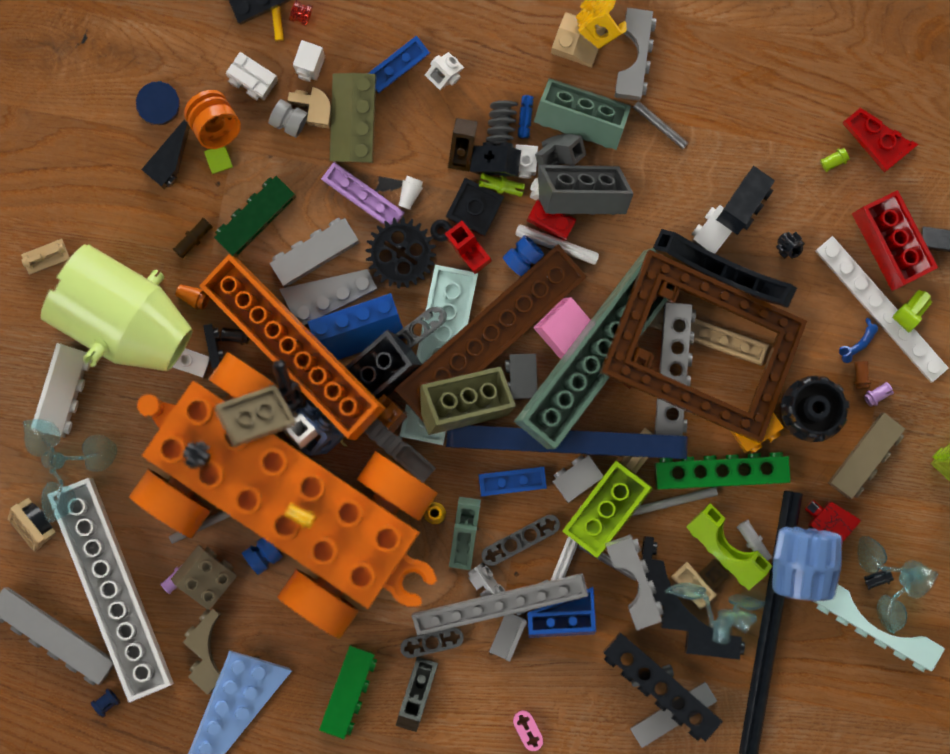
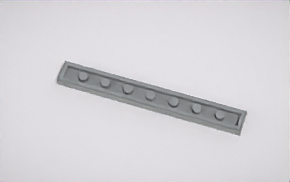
[411,573,589,636]

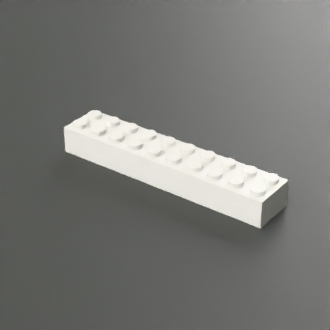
[47,478,174,702]

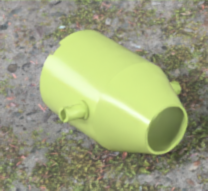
[41,244,193,371]

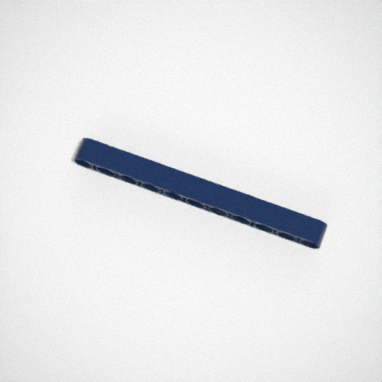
[446,426,688,459]

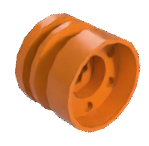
[184,90,241,149]

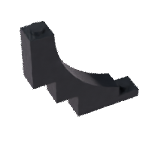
[641,536,745,660]

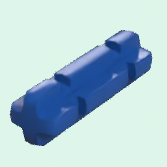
[518,95,533,138]

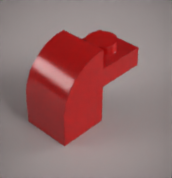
[445,221,492,274]

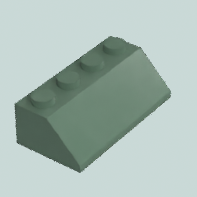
[534,78,631,150]

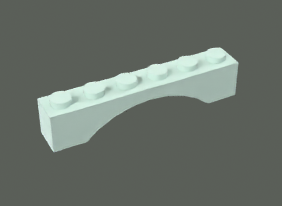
[813,585,945,673]

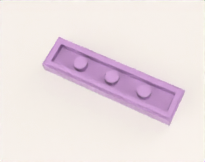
[321,162,405,226]

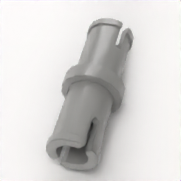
[737,519,772,561]

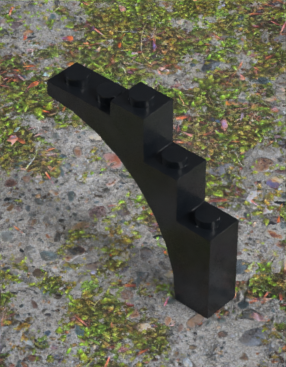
[653,229,797,308]

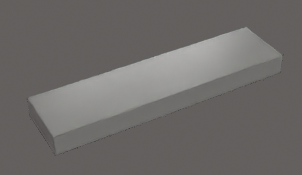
[630,682,717,748]

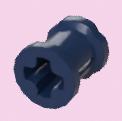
[90,688,121,718]

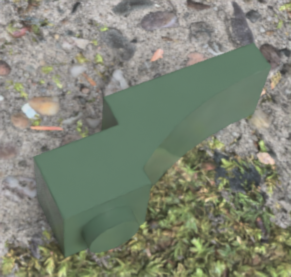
[449,496,481,570]

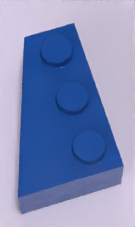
[527,587,596,638]

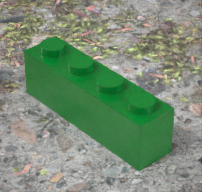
[319,645,378,739]

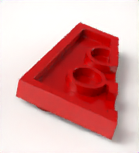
[842,108,919,173]

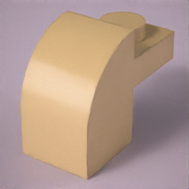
[288,87,331,129]

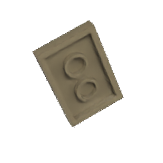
[214,385,296,447]

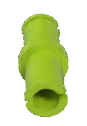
[479,173,525,197]

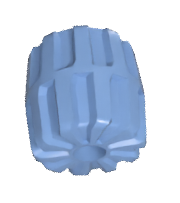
[773,527,842,601]

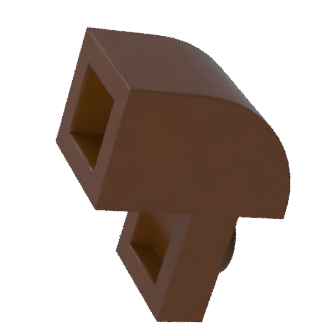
[377,393,408,433]

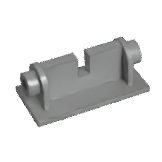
[468,562,505,597]

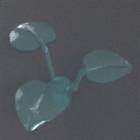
[23,419,117,522]
[858,536,938,634]
[665,583,766,644]

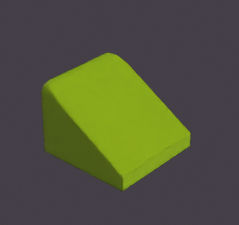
[204,146,233,174]

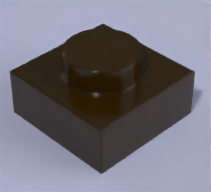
[698,559,730,590]

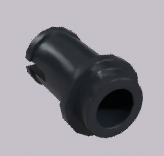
[221,327,249,345]
[864,568,894,590]

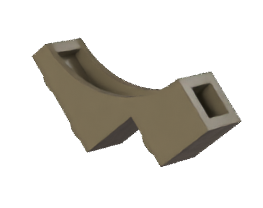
[183,608,222,695]

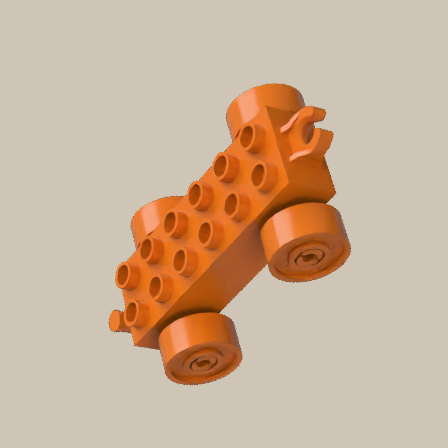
[129,352,438,639]

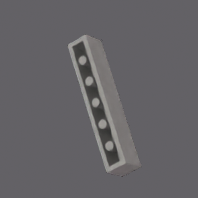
[0,587,114,685]

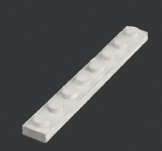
[815,236,949,383]

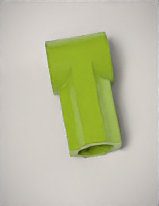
[892,290,932,333]

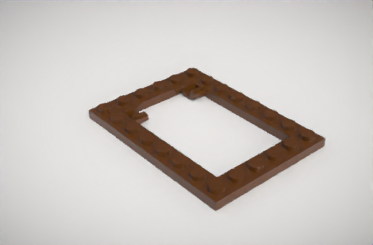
[600,250,807,443]

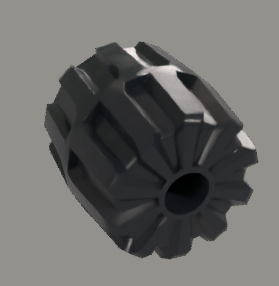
[780,376,850,442]

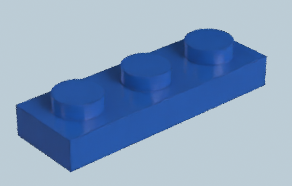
[367,35,430,94]
[478,467,547,497]

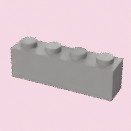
[270,218,360,288]

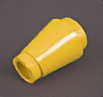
[424,502,446,524]

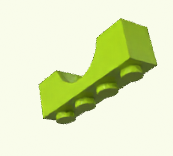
[686,503,773,590]

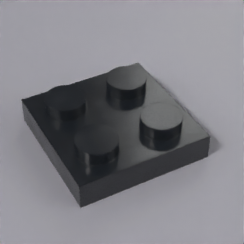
[446,178,504,237]

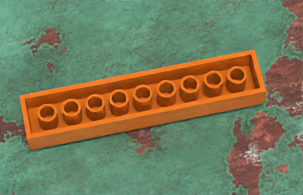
[199,254,386,441]

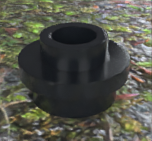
[430,220,452,242]

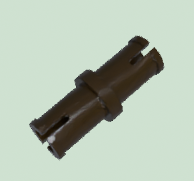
[173,218,213,259]

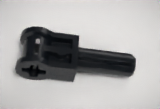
[273,359,307,414]

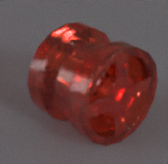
[289,0,313,26]

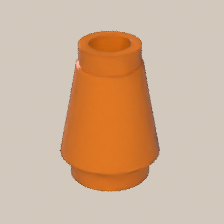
[175,284,210,310]

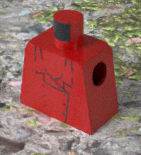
[805,499,861,543]

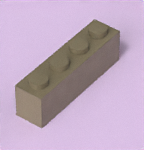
[828,413,905,499]

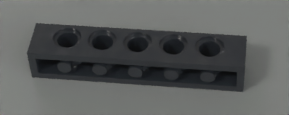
[603,632,723,742]

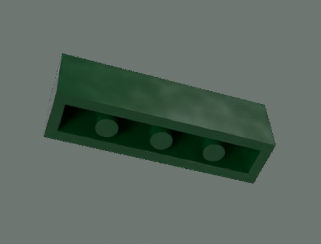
[214,176,296,257]

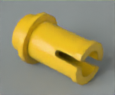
[284,503,316,528]

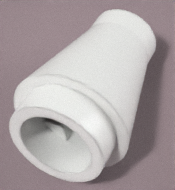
[398,176,423,210]

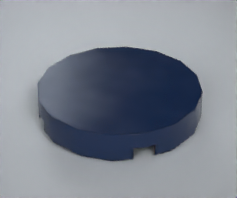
[136,81,180,125]

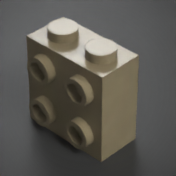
[171,545,237,610]

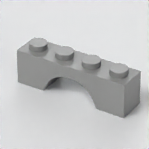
[614,8,656,101]
[605,535,664,630]

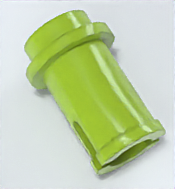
[820,148,850,172]

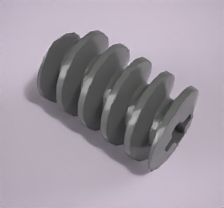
[486,100,518,146]

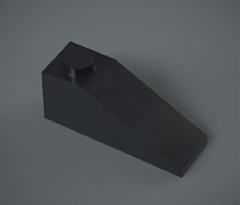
[141,120,190,189]

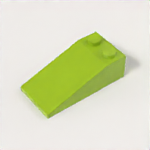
[562,461,653,558]

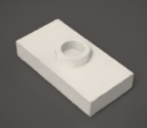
[173,348,210,378]

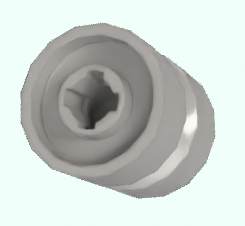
[268,99,308,138]

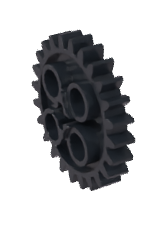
[365,217,436,288]

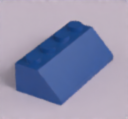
[307,293,404,360]

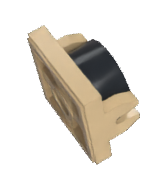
[8,498,56,552]

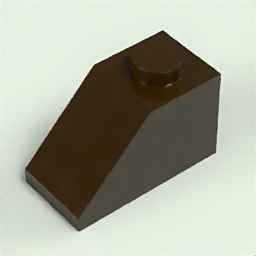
[448,118,478,172]

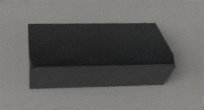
[921,226,950,253]

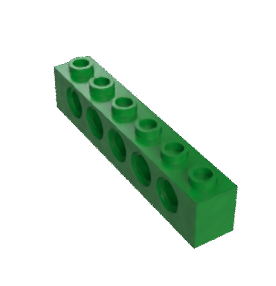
[654,452,790,490]

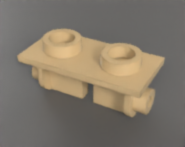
[21,239,70,275]

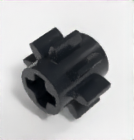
[776,232,805,259]
[183,441,211,469]

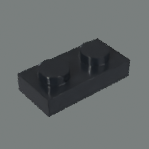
[203,323,224,370]

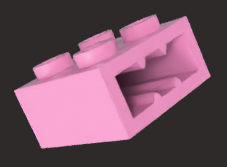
[534,297,591,359]

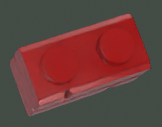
[527,199,577,241]

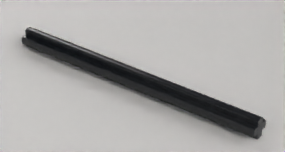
[739,491,803,754]

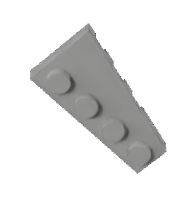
[279,269,378,326]

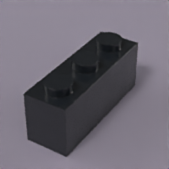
[716,166,775,235]

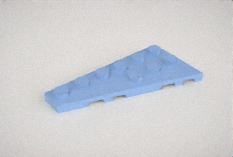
[188,650,292,754]

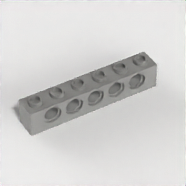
[654,303,696,436]

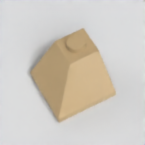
[551,12,606,68]

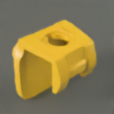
[576,0,627,49]

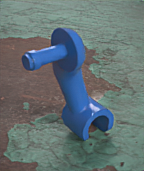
[839,318,878,363]

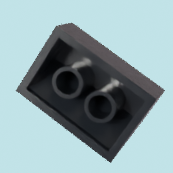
[345,330,422,399]

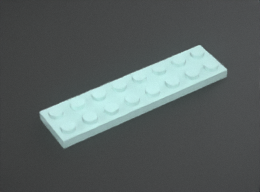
[400,265,478,446]

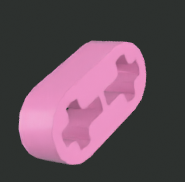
[513,710,543,751]

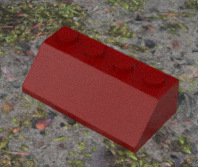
[852,190,938,291]

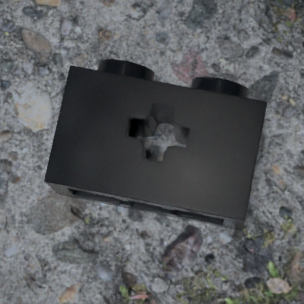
[470,142,521,176]

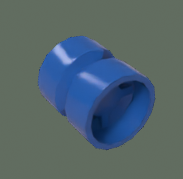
[503,235,544,276]
[242,538,284,575]

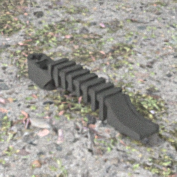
[363,419,436,483]

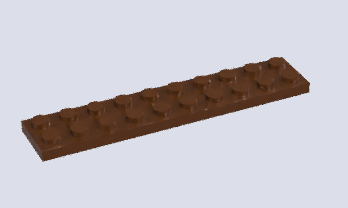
[394,244,587,423]

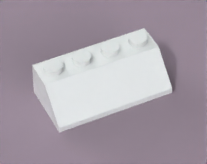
[31,343,91,438]

